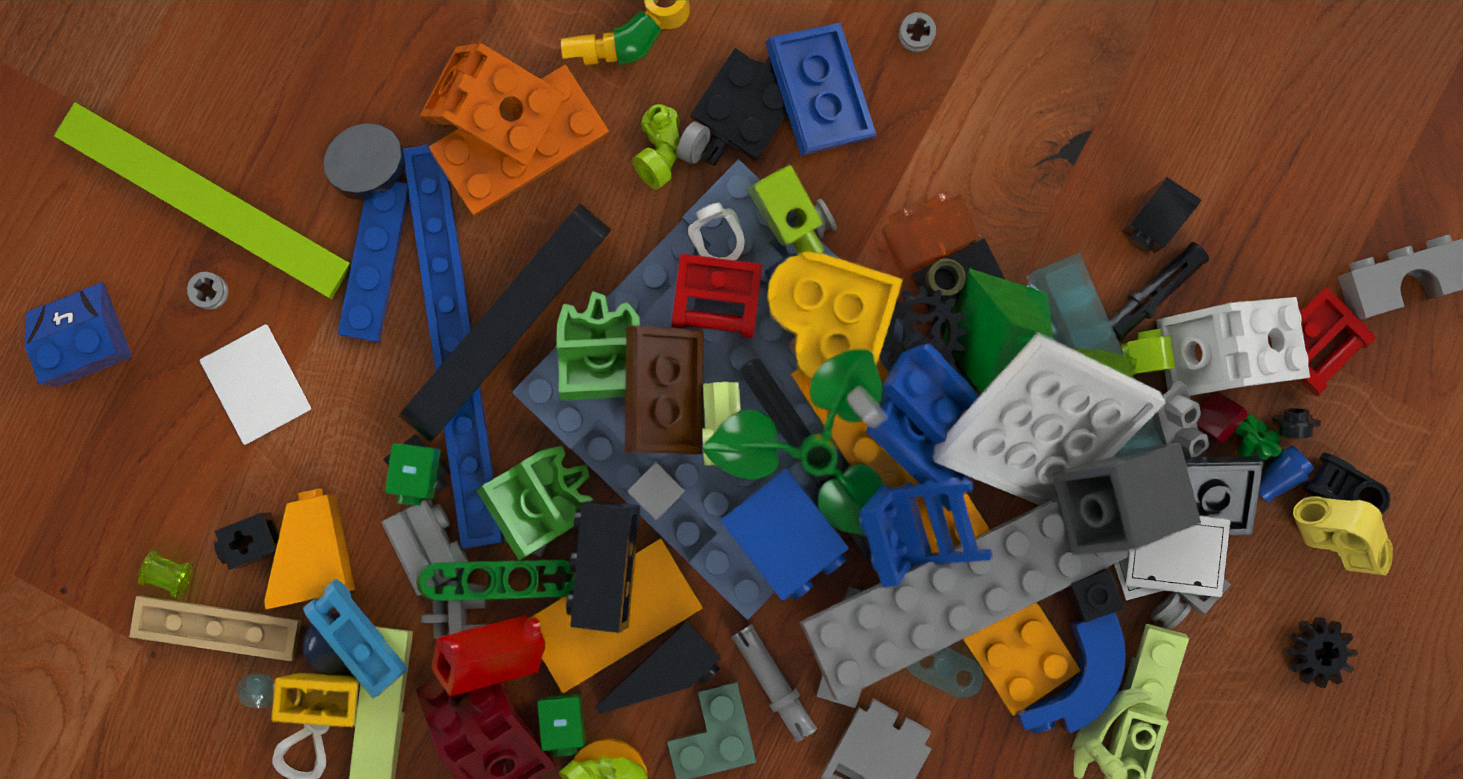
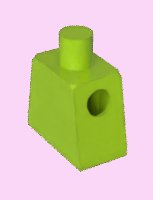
[746,165,825,255]

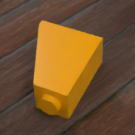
[264,488,356,609]

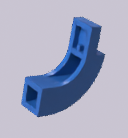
[1015,612,1125,734]

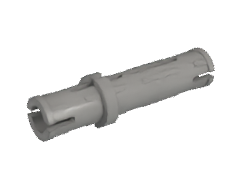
[730,624,818,742]

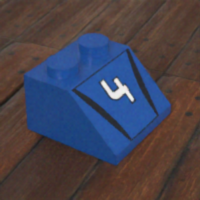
[24,282,132,387]

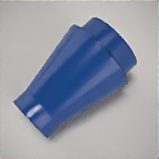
[1259,445,1315,503]

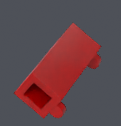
[431,615,546,697]

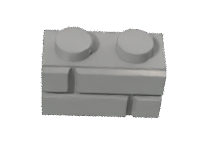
[381,500,468,596]

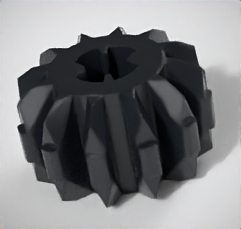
[1283,617,1359,688]

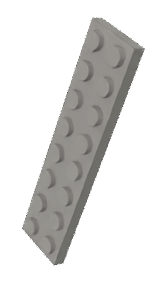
[800,497,1129,701]

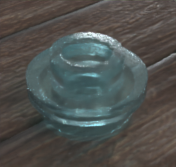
[236,673,275,708]

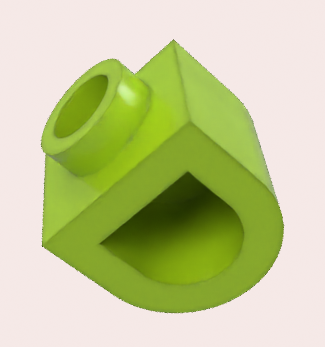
[1121,329,1176,375]

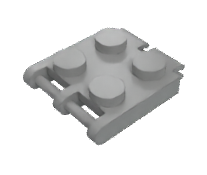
[819,698,932,779]

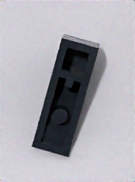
[595,619,721,714]

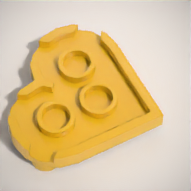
[767,252,903,381]

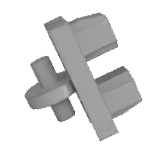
[1146,380,1209,457]
[421,579,488,639]

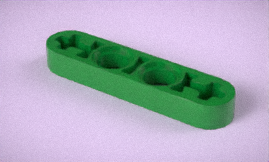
[416,560,575,601]

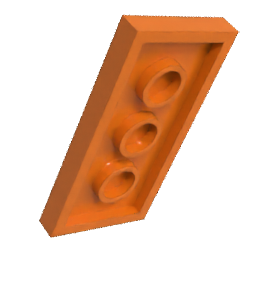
[429,64,609,218]

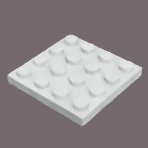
[933,334,1166,505]

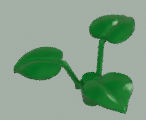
[703,349,884,537]

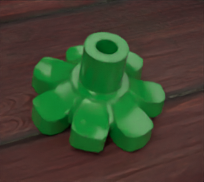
[1235,413,1282,460]

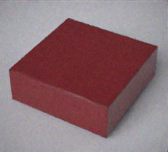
[1197,391,1248,445]

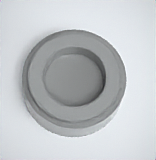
[677,121,710,164]
[847,385,887,428]

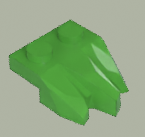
[557,291,640,401]
[476,445,593,560]

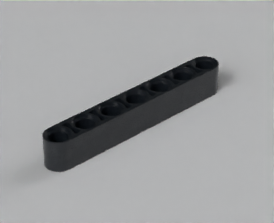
[399,203,612,443]

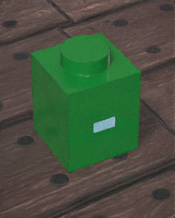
[385,443,441,506]
[537,693,586,757]

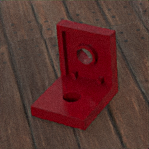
[415,677,556,779]

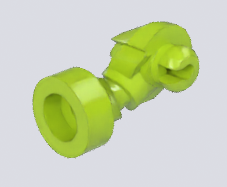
[632,104,680,190]
[559,756,648,779]

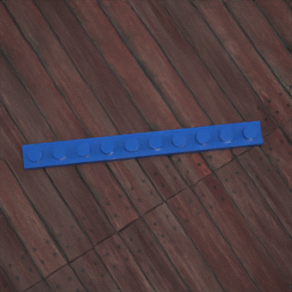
[402,144,504,549]

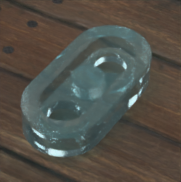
[906,647,983,698]

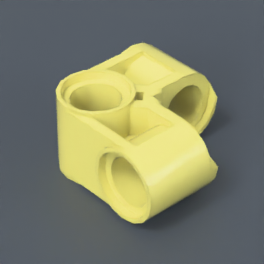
[1293,496,1393,575]

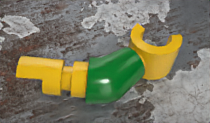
[561,0,690,66]

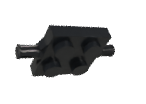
[690,48,787,166]

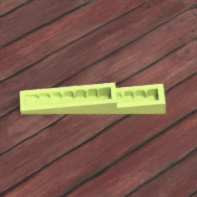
[349,626,413,779]

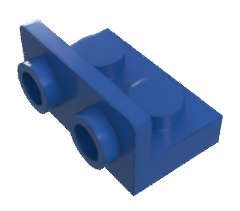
[882,343,980,445]

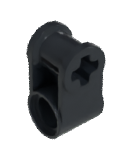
[1303,453,1391,514]

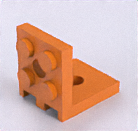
[419,43,565,166]

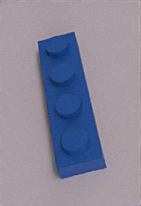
[338,182,409,343]

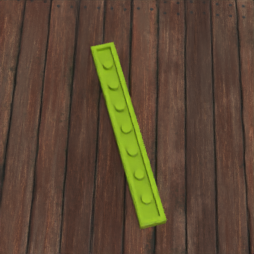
[54,102,351,299]

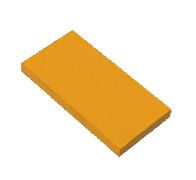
[529,538,703,693]

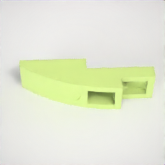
[1104,624,1189,779]

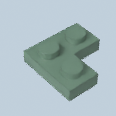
[667,681,757,779]

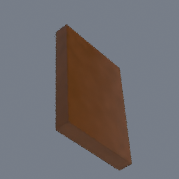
[625,325,703,455]

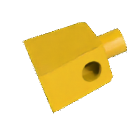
[272,673,359,727]

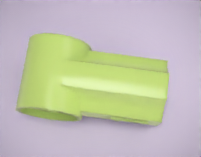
[702,382,741,466]

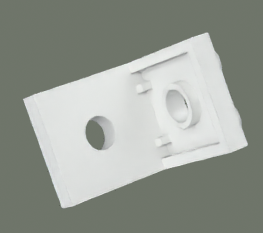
[1156,297,1310,396]

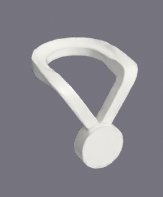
[688,203,745,261]
[272,724,330,779]

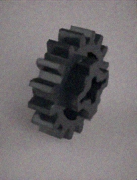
[881,287,968,365]

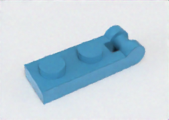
[304,580,409,698]

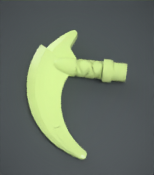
[1071,689,1153,779]

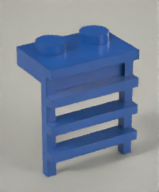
[860,478,993,587]

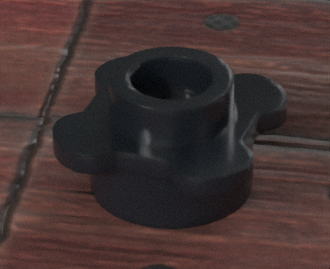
[1273,408,1321,439]

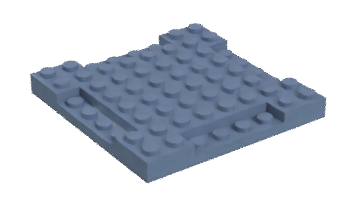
[512,159,973,620]

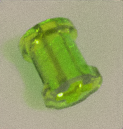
[137,550,193,598]

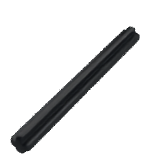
[739,357,873,568]

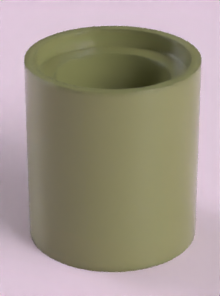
[924,259,966,300]

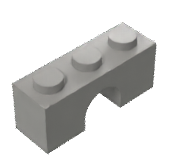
[1337,234,1463,320]

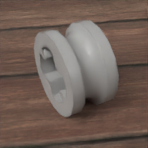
[899,12,936,52]
[814,198,837,240]
[187,272,229,310]
[1150,592,1191,630]

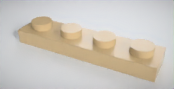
[129,596,302,661]

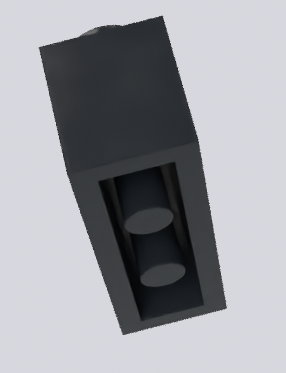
[566,500,640,633]

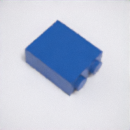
[720,469,849,601]

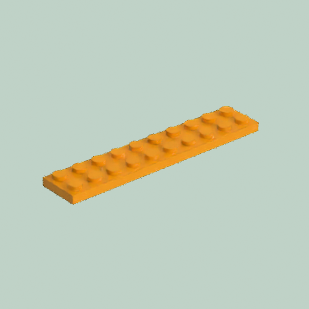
[790,358,1081,716]

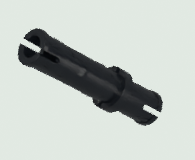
[1103,242,1209,341]

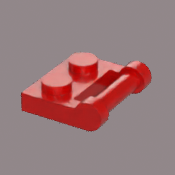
[671,253,763,339]
[1268,287,1376,396]

